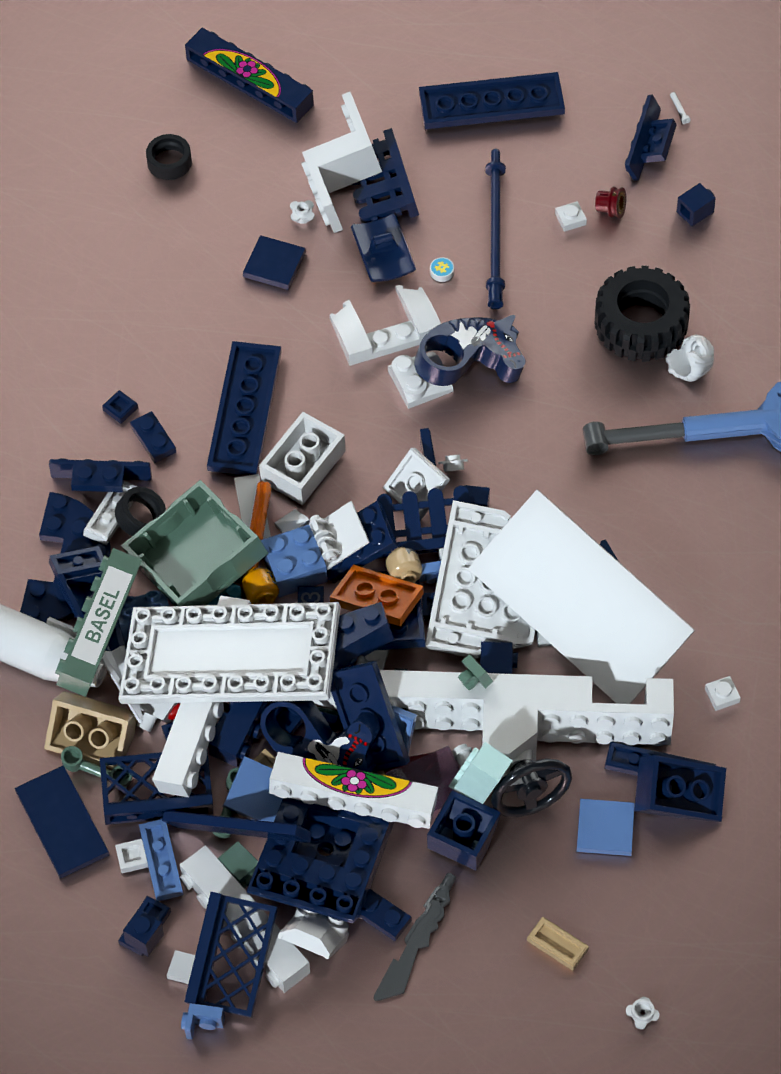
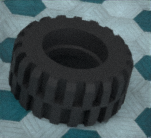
[594,265,690,362]

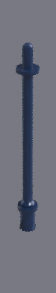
[485,148,506,309]

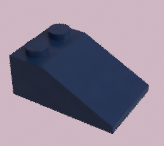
[634,755,726,822]

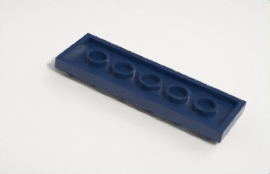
[419,72,565,129]
[207,341,282,475]

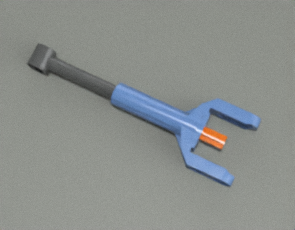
[583,382,781,455]

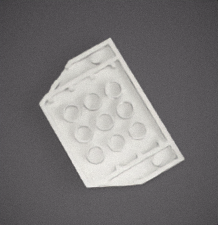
[424,500,535,659]

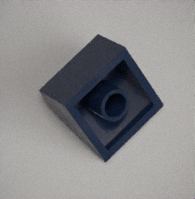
[427,790,501,871]

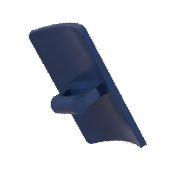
[351,214,416,282]

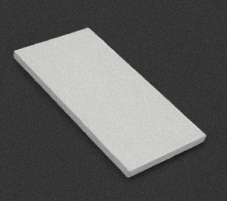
[468,490,695,704]
[118,602,340,704]

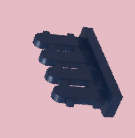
[351,128,419,223]
[377,485,475,559]

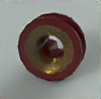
[595,187,626,219]

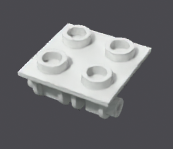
[309,501,370,570]

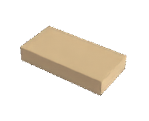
[527,917,589,971]

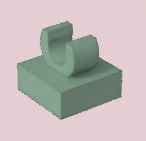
[458,654,493,690]

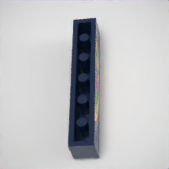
[185,27,314,123]

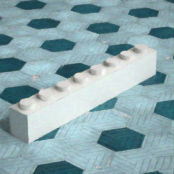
[152,596,251,798]

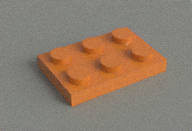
[329,564,424,627]

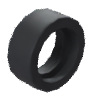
[146,134,192,180]
[115,487,166,536]

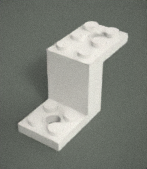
[301,92,382,233]

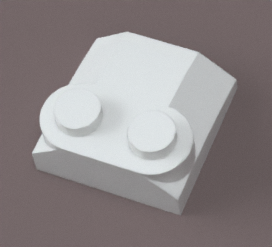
[388,352,454,409]
[278,907,349,959]

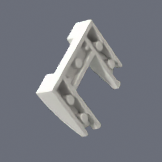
[330,285,441,366]

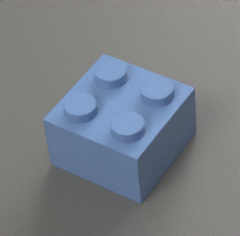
[261,525,328,598]

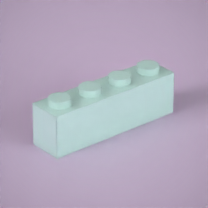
[448,742,513,804]

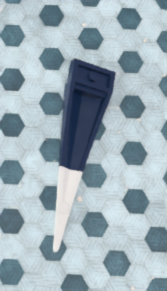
[49,546,143,724]

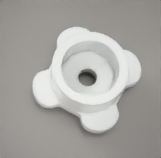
[290,200,314,224]
[438,455,468,471]
[626,997,660,1029]

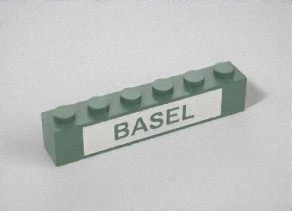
[55,548,142,697]

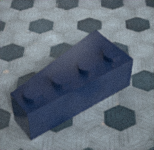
[333,602,394,670]
[208,701,272,767]

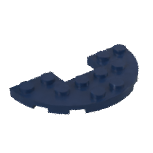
[20,492,111,623]

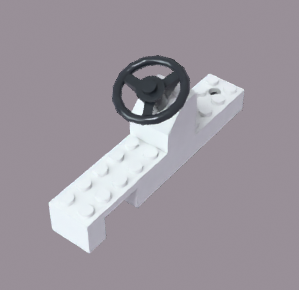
[380,668,674,818]

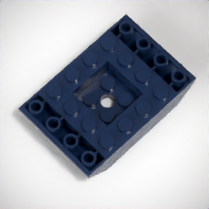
[247,798,394,924]

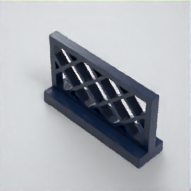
[100,750,213,825]
[184,892,278,1018]

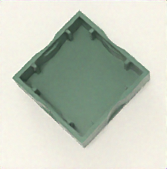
[121,480,268,606]

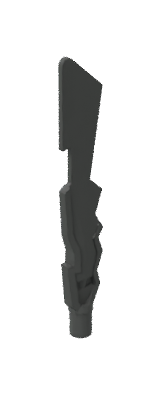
[374,873,456,1001]

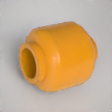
[242,568,279,604]

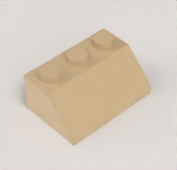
[44,691,137,769]

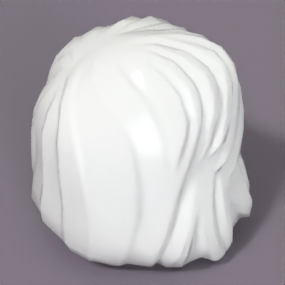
[666,334,714,382]

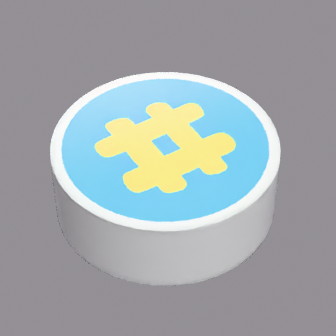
[430,257,454,282]

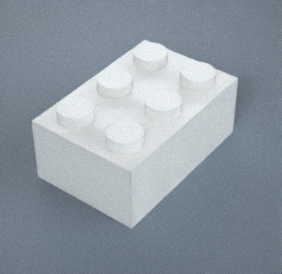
[259,412,346,505]

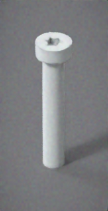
[670,92,691,124]

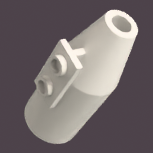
[0,604,107,688]

